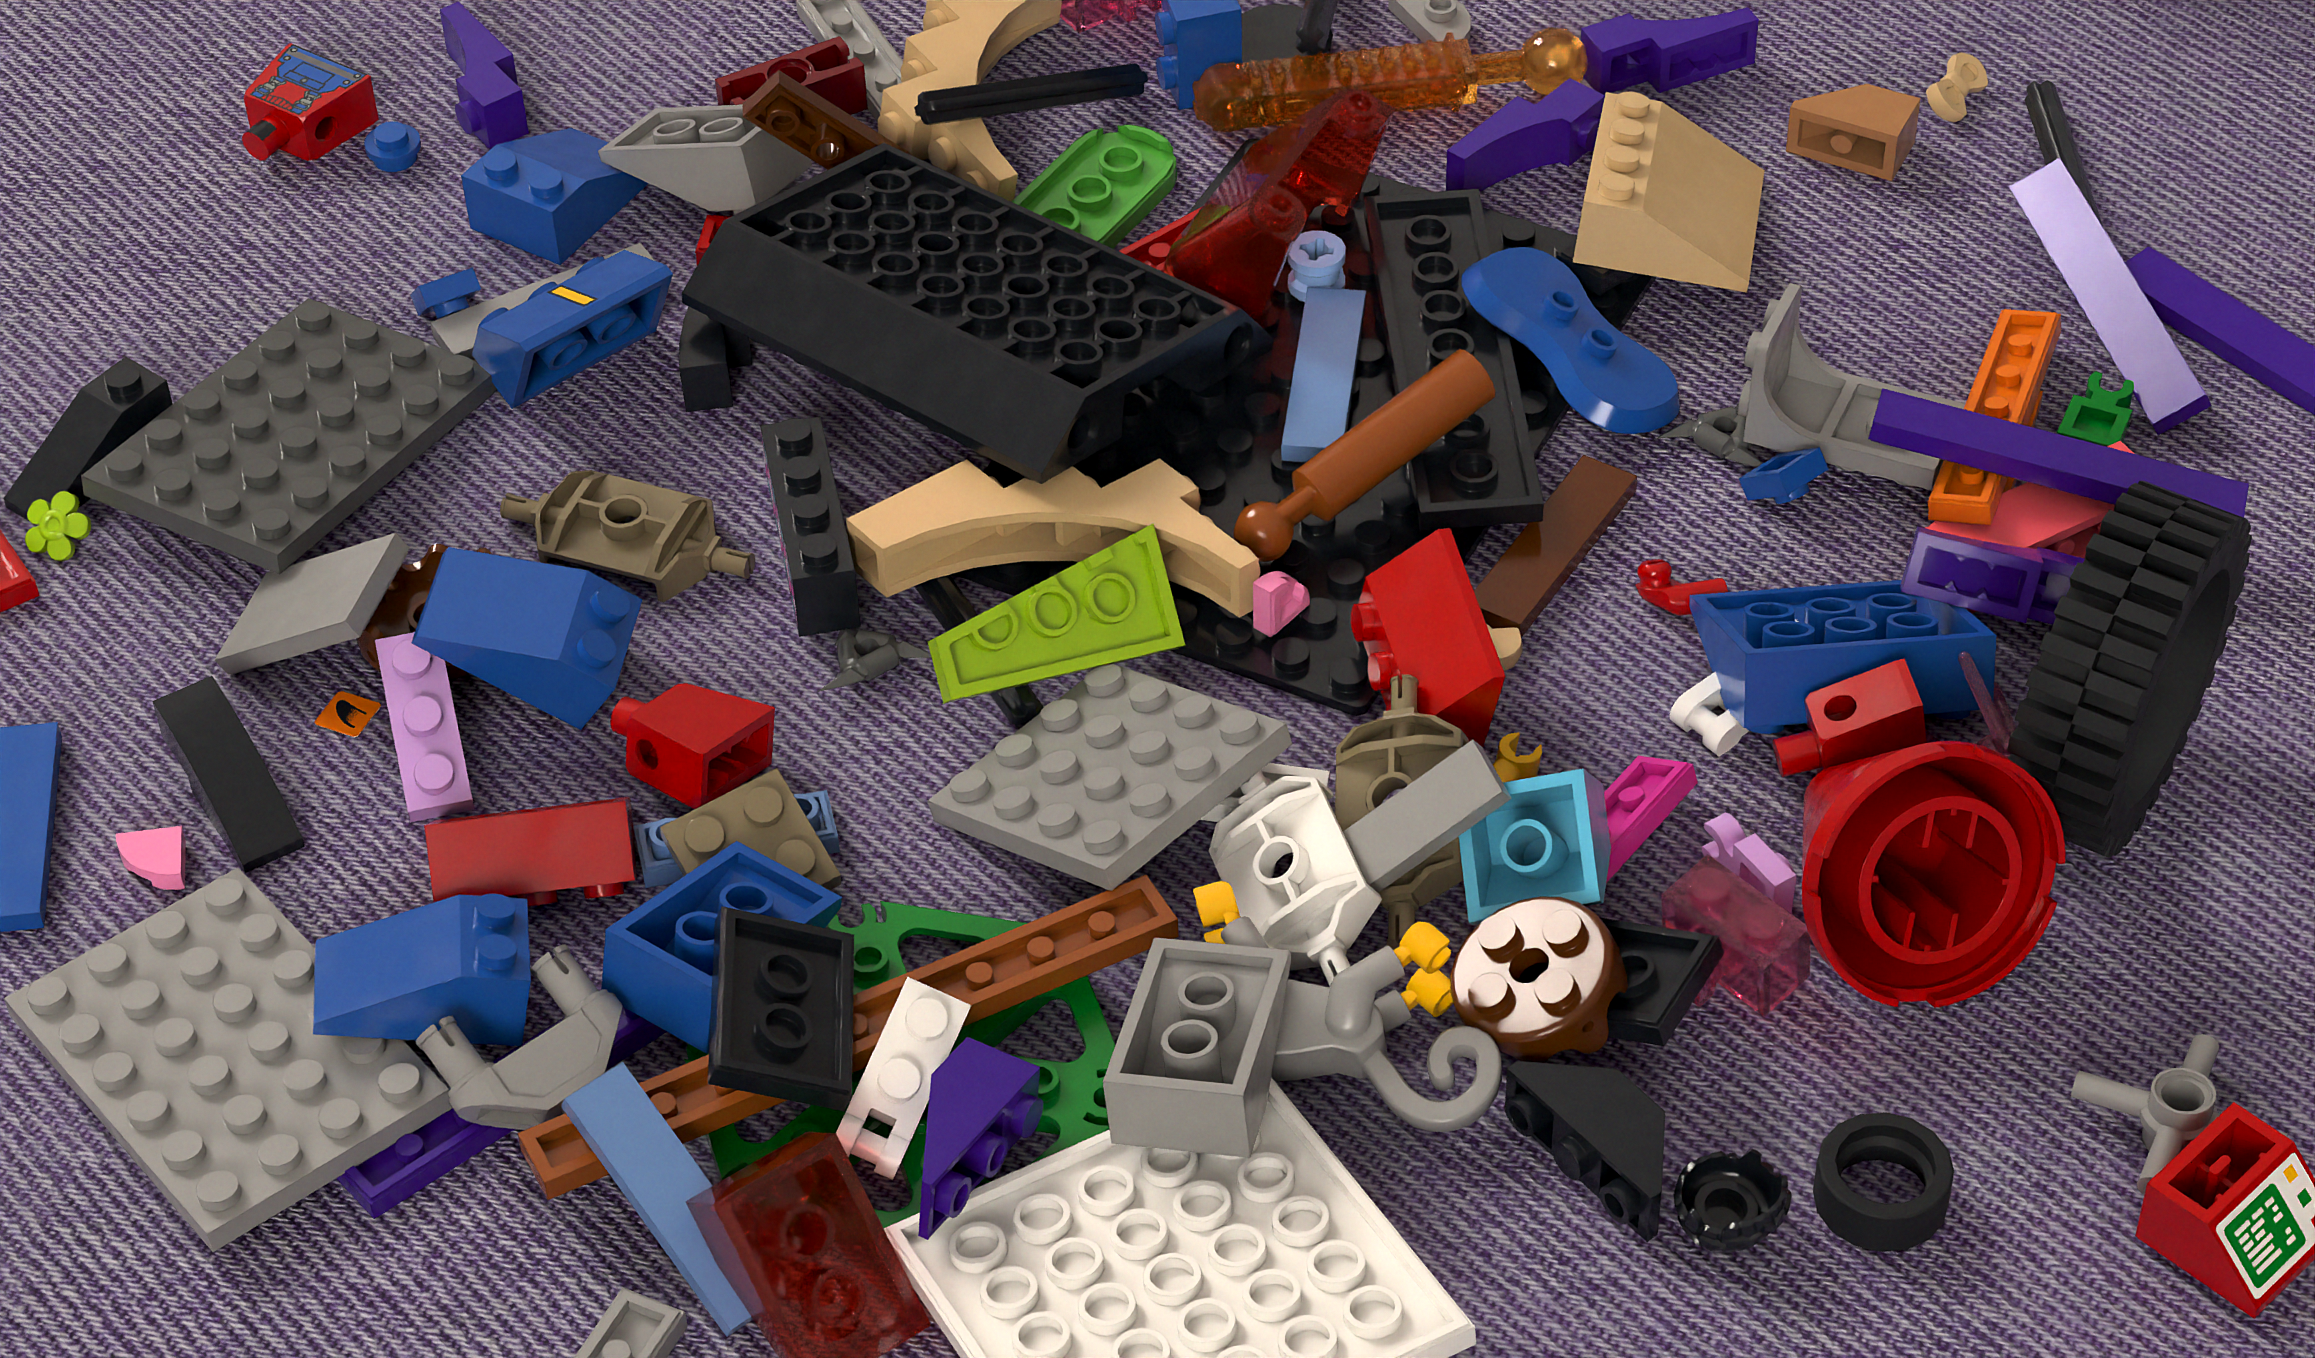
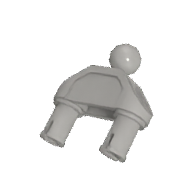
[416,944,623,1130]

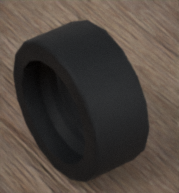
[1813,1112,1954,1252]

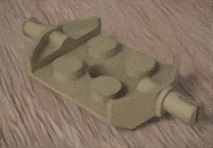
[500,470,755,603]
[1335,675,1470,949]

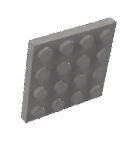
[927,664,1292,891]

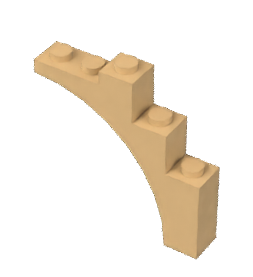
[878,0,1062,202]
[846,458,1261,618]

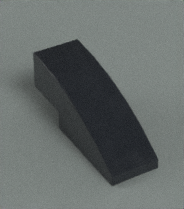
[679,307,752,412]
[152,676,305,873]

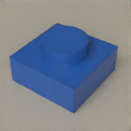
[410,267,481,319]
[1739,447,1829,504]

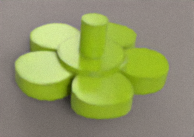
[25,491,91,561]

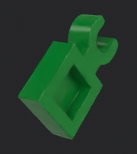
[2057,371,2134,447]

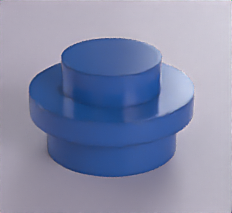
[364,121,421,172]

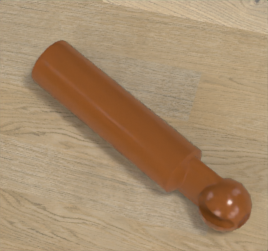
[1233,349,1496,562]

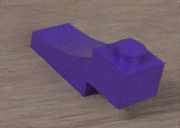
[440,2,529,149]
[1578,7,1759,95]
[1446,78,1605,192]
[1900,526,2085,625]

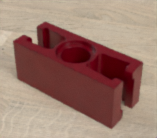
[715,36,868,115]

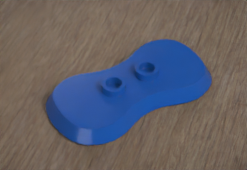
[1461,247,1680,434]

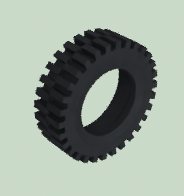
[2007,480,2252,858]

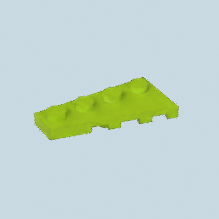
[928,523,1185,704]

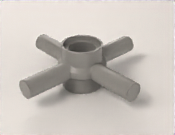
[2071,1034,2288,1195]

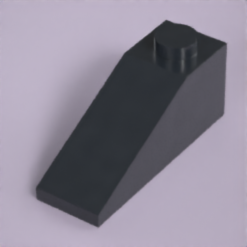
[3,357,173,526]

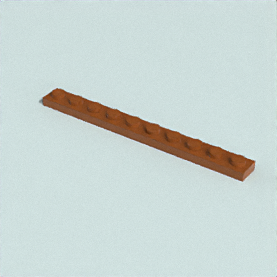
[517,875,1179,1200]

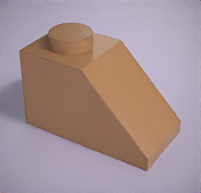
[1786,84,1921,181]

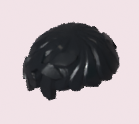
[1673,1149,1792,1253]

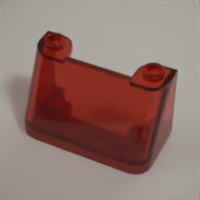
[1163,89,1395,326]

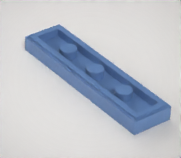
[1281,287,1366,462]
[561,1062,789,1337]

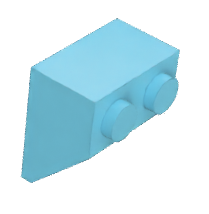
[1458,769,1611,925]

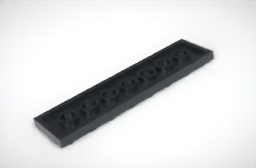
[1364,189,1544,530]

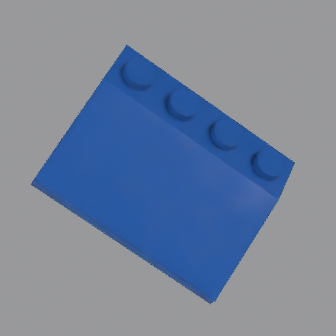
[1689,580,1997,734]

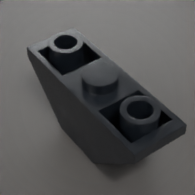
[1505,1061,1665,1242]

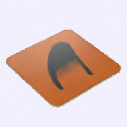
[314,691,381,737]

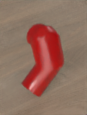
[1636,559,1728,616]

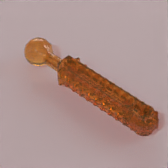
[1192,27,1588,132]

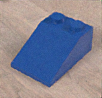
[1155,0,1243,110]
[461,128,649,265]
[411,547,643,730]
[601,841,842,1054]
[313,894,531,1046]

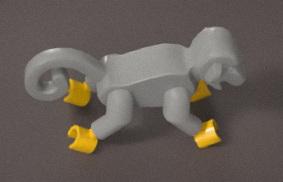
[1193,881,1502,1132]

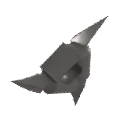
[1656,403,1763,467]
[817,628,932,692]

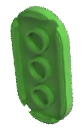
[1012,125,1177,249]

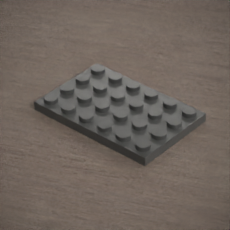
[81,298,497,574]

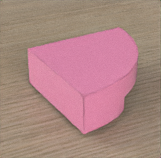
[1253,571,1310,637]
[116,826,186,890]

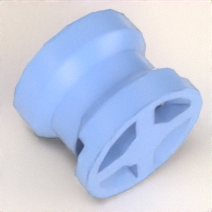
[1288,231,1346,302]

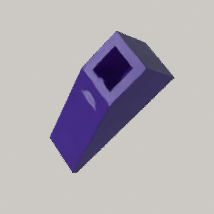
[918,1037,1043,1240]

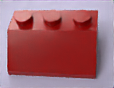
[1351,528,1506,747]
[424,797,637,906]

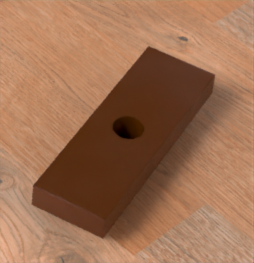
[743,70,911,170]

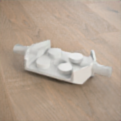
[1209,770,1382,988]

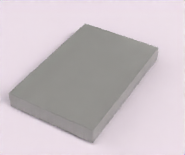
[215,533,410,675]

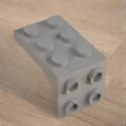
[1738,283,1965,490]

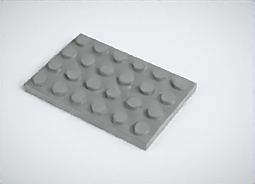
[4,867,452,1252]

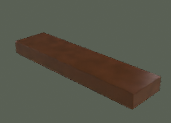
[1474,455,1637,638]

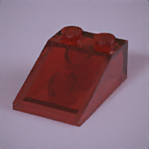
[686,1132,931,1358]

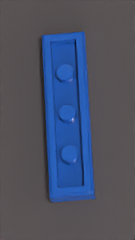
[0,722,62,932]

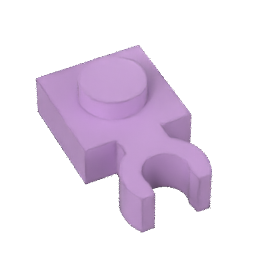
[1702,812,1796,931]

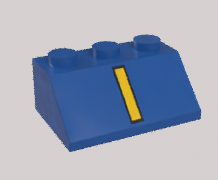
[472,250,673,409]

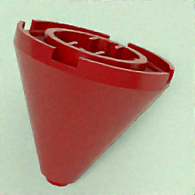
[1802,741,2066,1008]

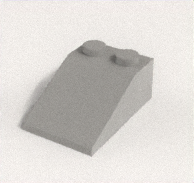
[598,105,812,215]
[1103,937,1291,1158]

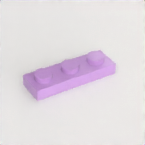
[375,632,475,823]

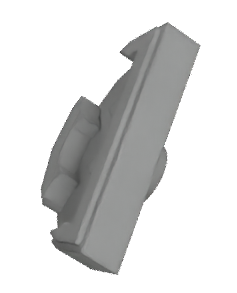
[1388,0,1471,65]

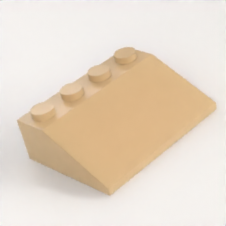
[1573,92,1764,293]

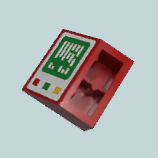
[2135,1102,2315,1319]

